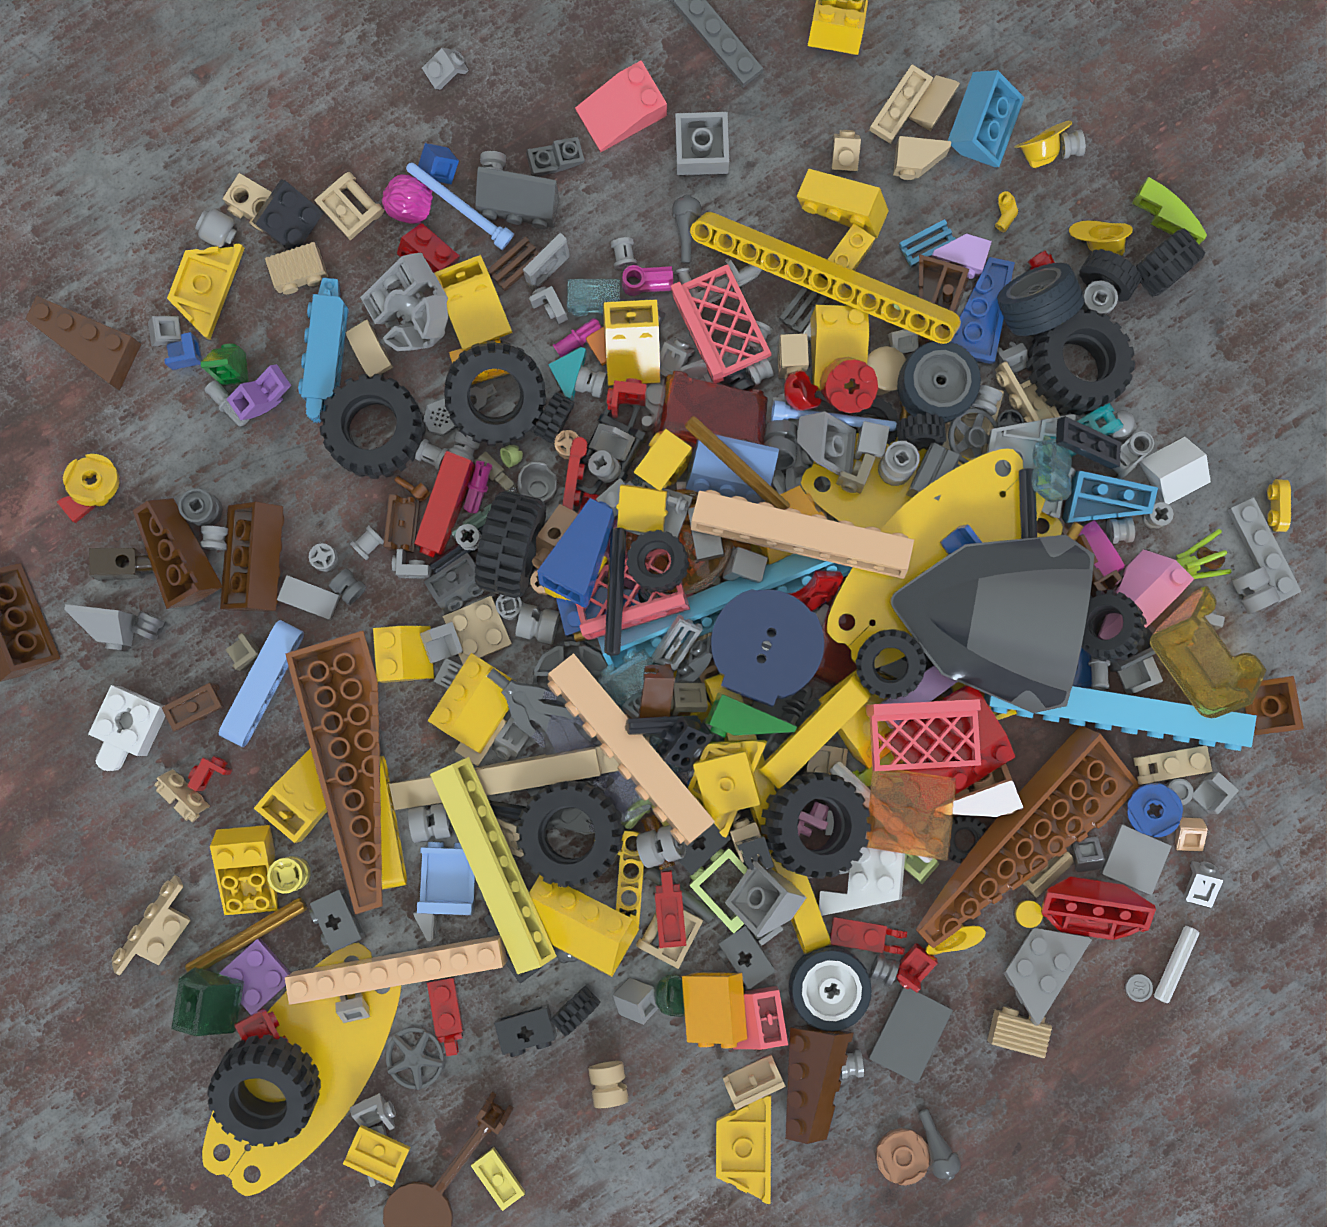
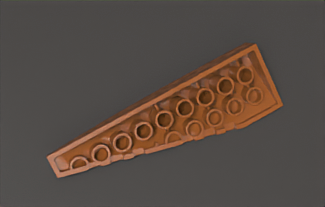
[285,631,383,914]
[916,726,1140,948]

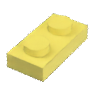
[471,1147,525,1211]

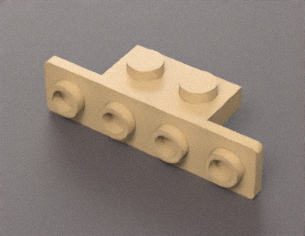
[995,361,1060,460]
[112,875,190,975]

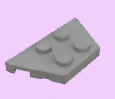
[1003,928,1092,1026]

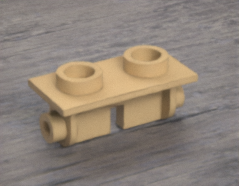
[154,769,210,822]

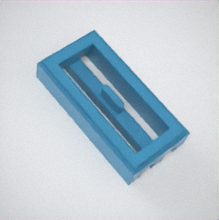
[898,219,956,267]

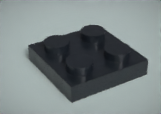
[252,179,324,250]

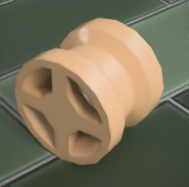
[554,430,579,460]

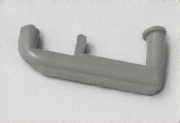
[675,245,762,308]

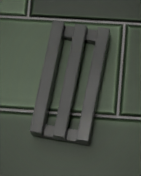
[779,287,828,334]

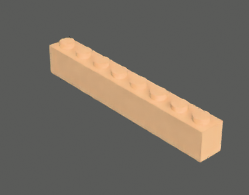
[691,490,914,579]
[547,653,715,846]
[285,935,508,1005]

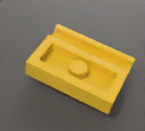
[343,1124,411,1187]

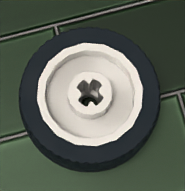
[789,946,872,1031]

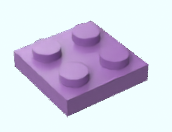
[217,938,291,1015]

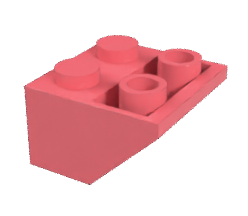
[733,986,788,1050]

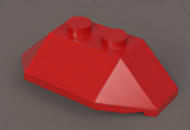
[1041,876,1156,940]

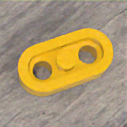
[1267,479,1291,532]

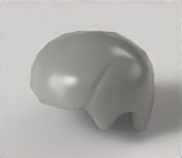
[517,462,557,504]

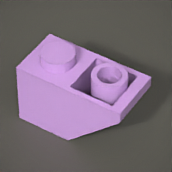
[931,234,992,279]

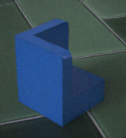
[418,143,459,184]
[164,332,202,370]
[940,524,982,555]

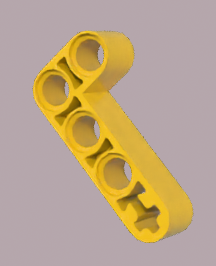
[594,830,644,928]

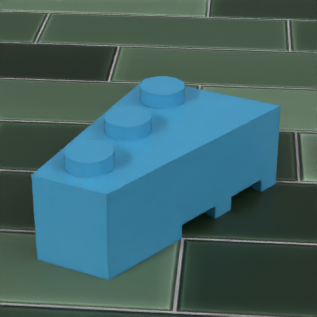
[1062,471,1158,523]

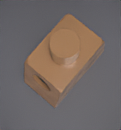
[532,504,578,569]

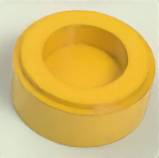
[1014,900,1043,928]

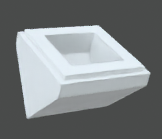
[888,329,918,353]

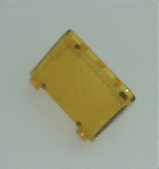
[1150,586,1266,719]

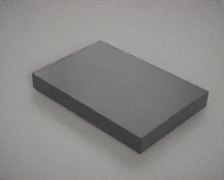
[868,986,953,1084]

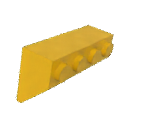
[529,875,639,977]

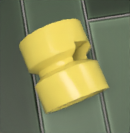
[267,856,310,893]

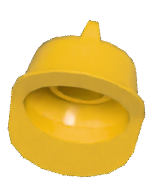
[1014,121,1072,168]
[1069,221,1133,256]
[926,924,986,955]

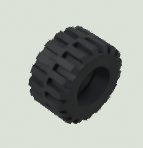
[1136,228,1206,297]
[1081,590,1147,663]
[856,629,926,699]

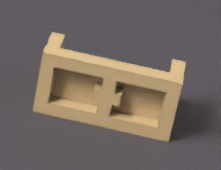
[723,1054,786,1110]

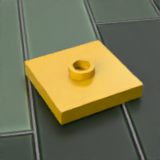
[693,750,762,816]

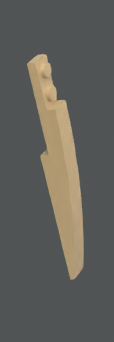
[389,736,651,810]

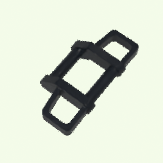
[576,404,649,494]

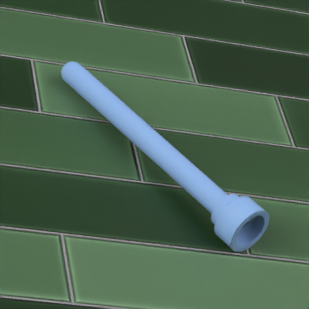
[406,163,514,250]
[771,400,897,432]

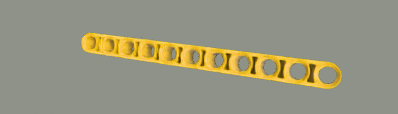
[690,212,961,344]
[704,674,831,954]

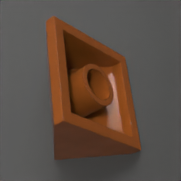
[1241,676,1304,735]

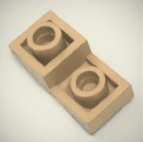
[345,320,393,377]

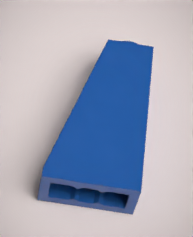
[537,498,614,608]

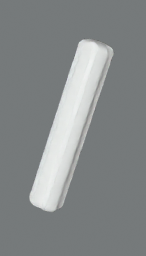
[1154,926,1199,1003]

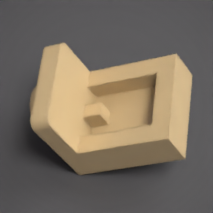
[831,130,861,171]

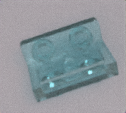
[597,648,656,706]

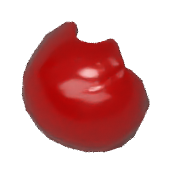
[784,371,822,411]

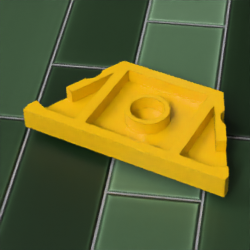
[167,244,245,340]
[688,740,768,838]
[716,1094,771,1204]

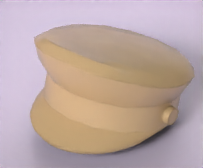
[867,346,907,395]

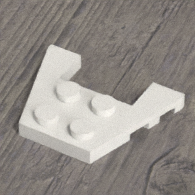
[819,811,906,916]

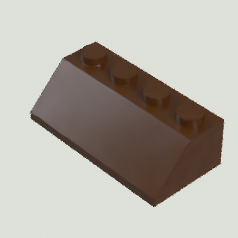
[220,502,284,612]
[0,563,61,682]

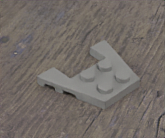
[987,414,1076,518]

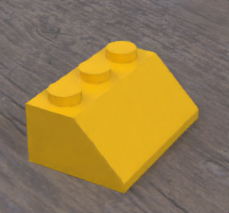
[428,653,517,754]

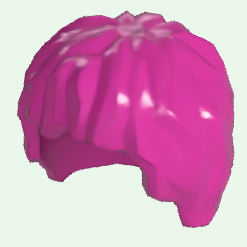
[382,174,433,224]

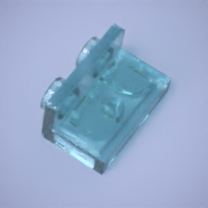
[567,279,620,316]

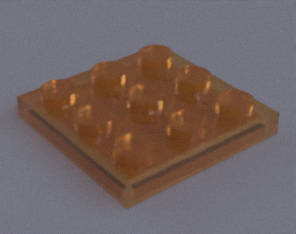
[866,769,956,861]

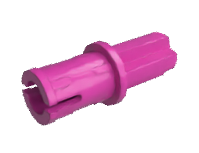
[553,318,602,357]
[464,461,492,513]

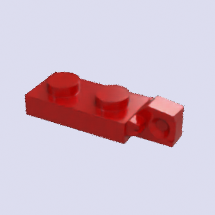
[655,870,687,948]
[427,977,464,1056]

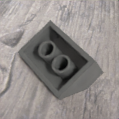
[475,166,560,229]

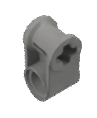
[1113,431,1154,479]

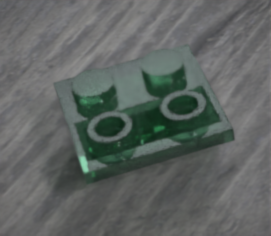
[171,967,244,1036]

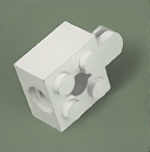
[88,685,165,771]

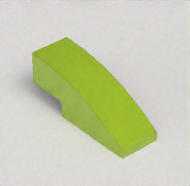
[1132,177,1207,244]

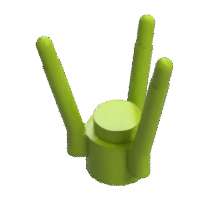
[1176,529,1232,579]

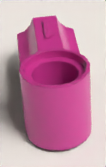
[621,265,673,296]

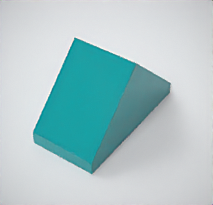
[548,347,587,401]

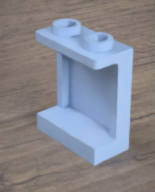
[417,842,476,915]

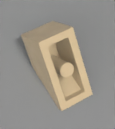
[893,136,951,180]

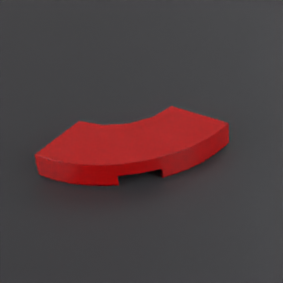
[788,571,843,612]

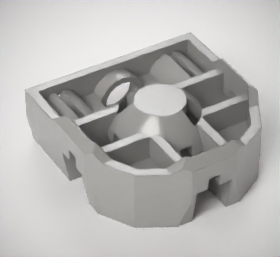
[360,253,448,351]

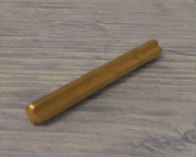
[685,416,790,510]
[185,898,307,977]

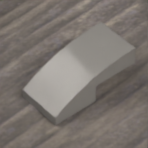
[277,575,340,620]

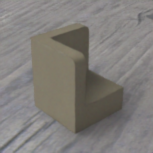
[225,633,261,671]

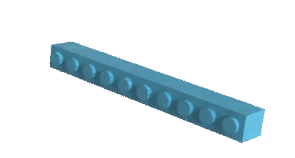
[598,554,852,673]
[984,686,1257,751]

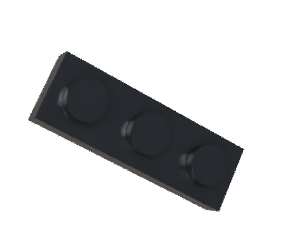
[1056,416,1121,469]

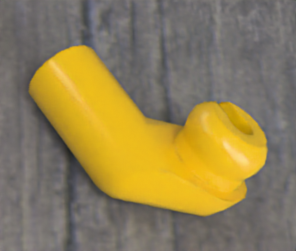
[995,191,1018,232]

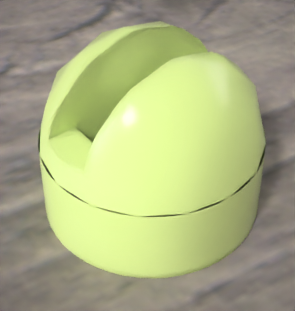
[500,445,523,468]

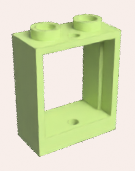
[689,847,748,933]

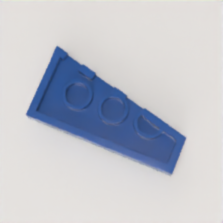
[950,257,1015,364]

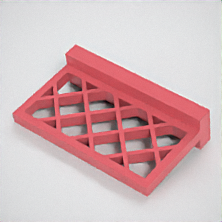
[670,264,771,385]
[576,549,690,640]
[866,699,981,771]

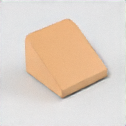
[1175,817,1208,851]

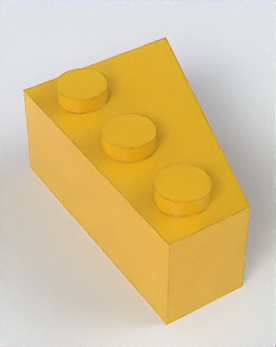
[797,169,889,238]
[634,429,692,491]

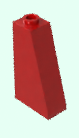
[414,451,475,558]

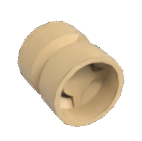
[588,1061,629,1108]

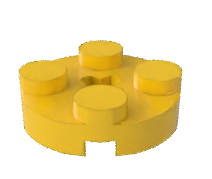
[63,454,119,506]

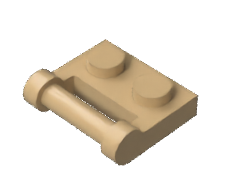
[314,172,385,240]
[636,909,703,969]

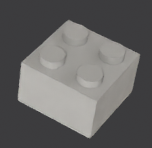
[675,112,729,175]

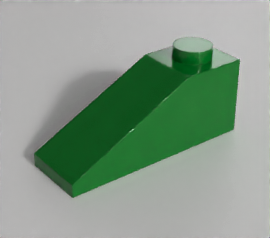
[201,344,249,386]
[705,693,797,737]

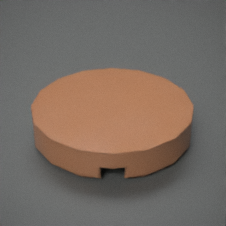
[875,1128,930,1186]

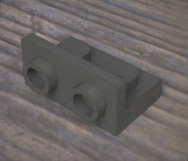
[424,552,484,615]

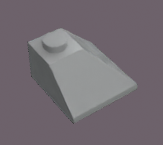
[797,411,856,475]
[64,604,136,650]
[725,861,806,937]

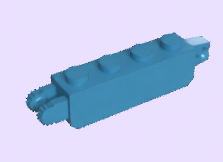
[298,278,349,423]

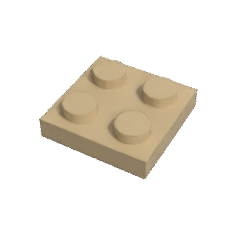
[443,596,513,665]

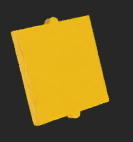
[616,484,668,532]

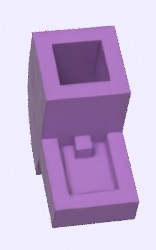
[227,364,291,420]

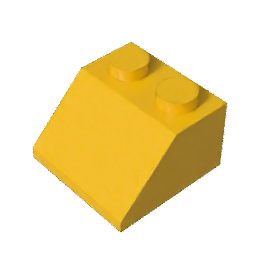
[373,626,435,683]

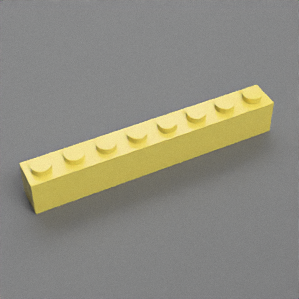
[430,757,557,974]

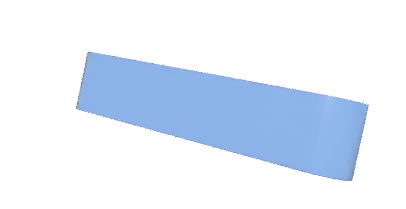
[219,620,304,747]

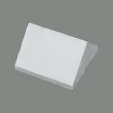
[1139,437,1211,504]

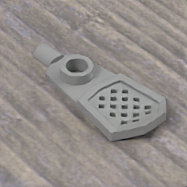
[423,384,497,436]

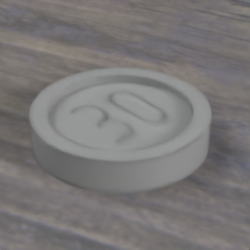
[1125,974,1153,1002]

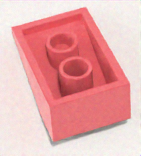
[575,61,667,153]

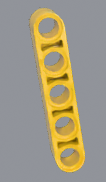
[759,674,872,788]
[380,756,407,890]

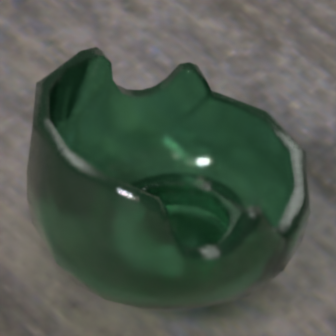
[654,974,685,1017]

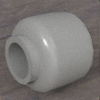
[195,209,237,248]

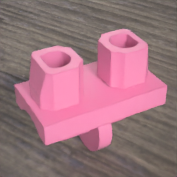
[797,802,829,837]

